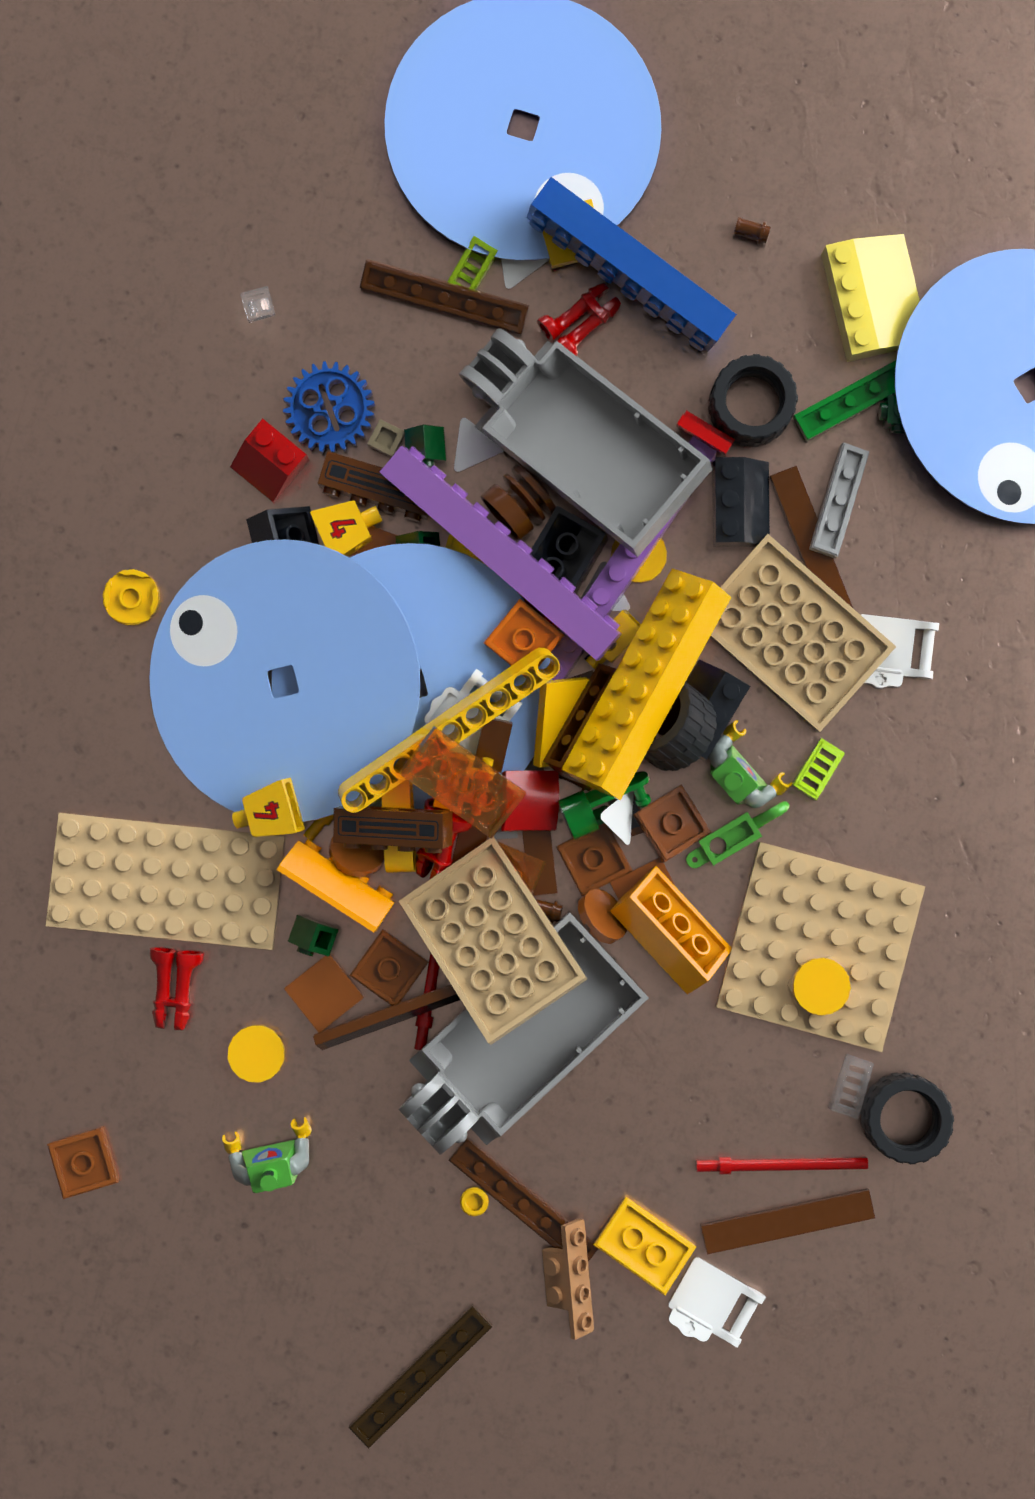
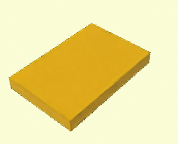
[533,677,589,768]
[593,1197,696,1295]

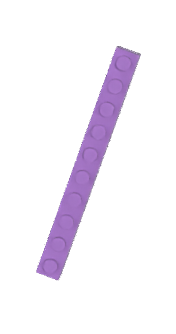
[551,437,717,680]
[380,446,622,660]

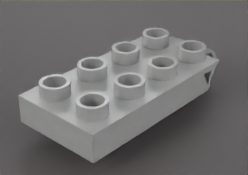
[459,328,712,557]
[398,912,649,1155]

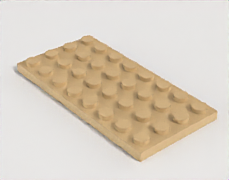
[46,813,286,950]

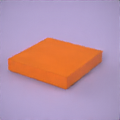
[484,598,565,678]

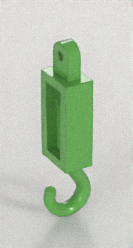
[686,801,790,868]

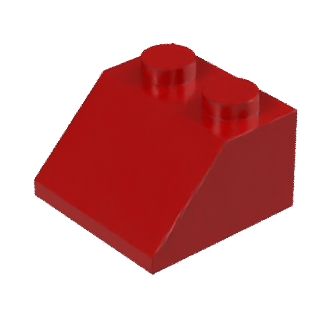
[230,418,309,503]

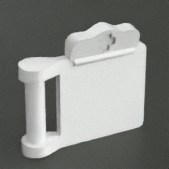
[861,614,939,689]
[424,669,523,765]
[669,1257,766,1348]

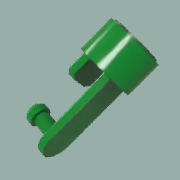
[558,771,651,840]

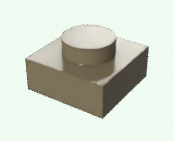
[367,419,404,457]

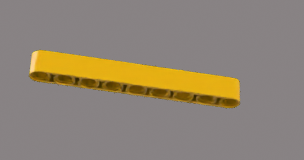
[338,648,560,813]

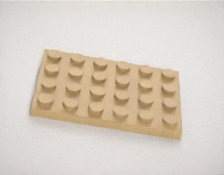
[711,534,896,732]
[399,837,587,1045]

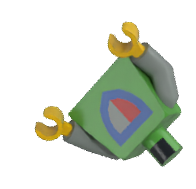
[708,720,792,808]
[222,1117,312,1193]

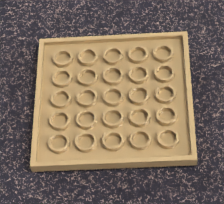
[715,842,925,1052]

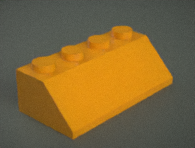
[276,839,396,933]
[610,866,731,995]

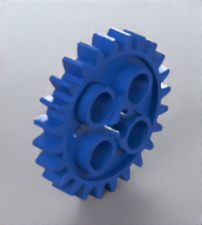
[283,361,375,454]

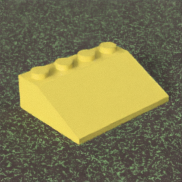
[821,234,920,362]

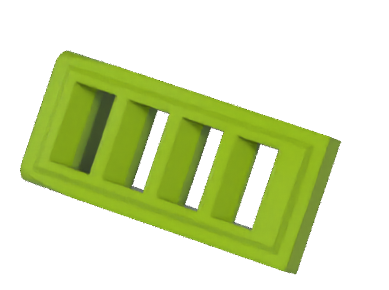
[447,236,498,290]
[792,738,845,801]

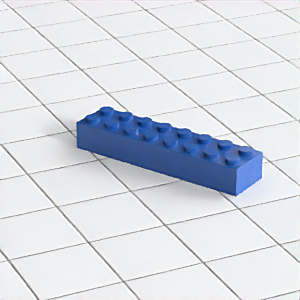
[527,177,737,352]

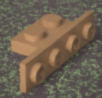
[542,1219,594,1340]

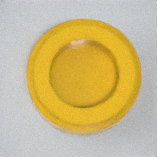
[460,1186,489,1216]

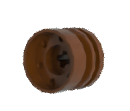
[481,464,556,541]

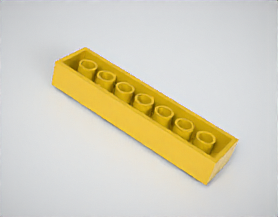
[561,568,731,800]

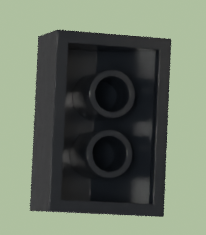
[712,457,770,547]
[530,505,608,594]
[246,506,319,545]
[658,659,751,761]

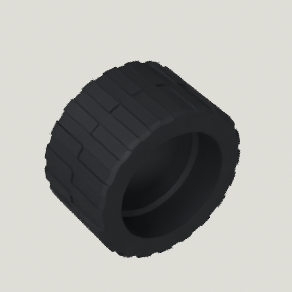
[708,354,798,447]
[644,681,717,771]
[860,1072,954,1165]

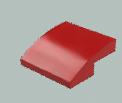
[676,410,735,456]
[499,771,559,832]

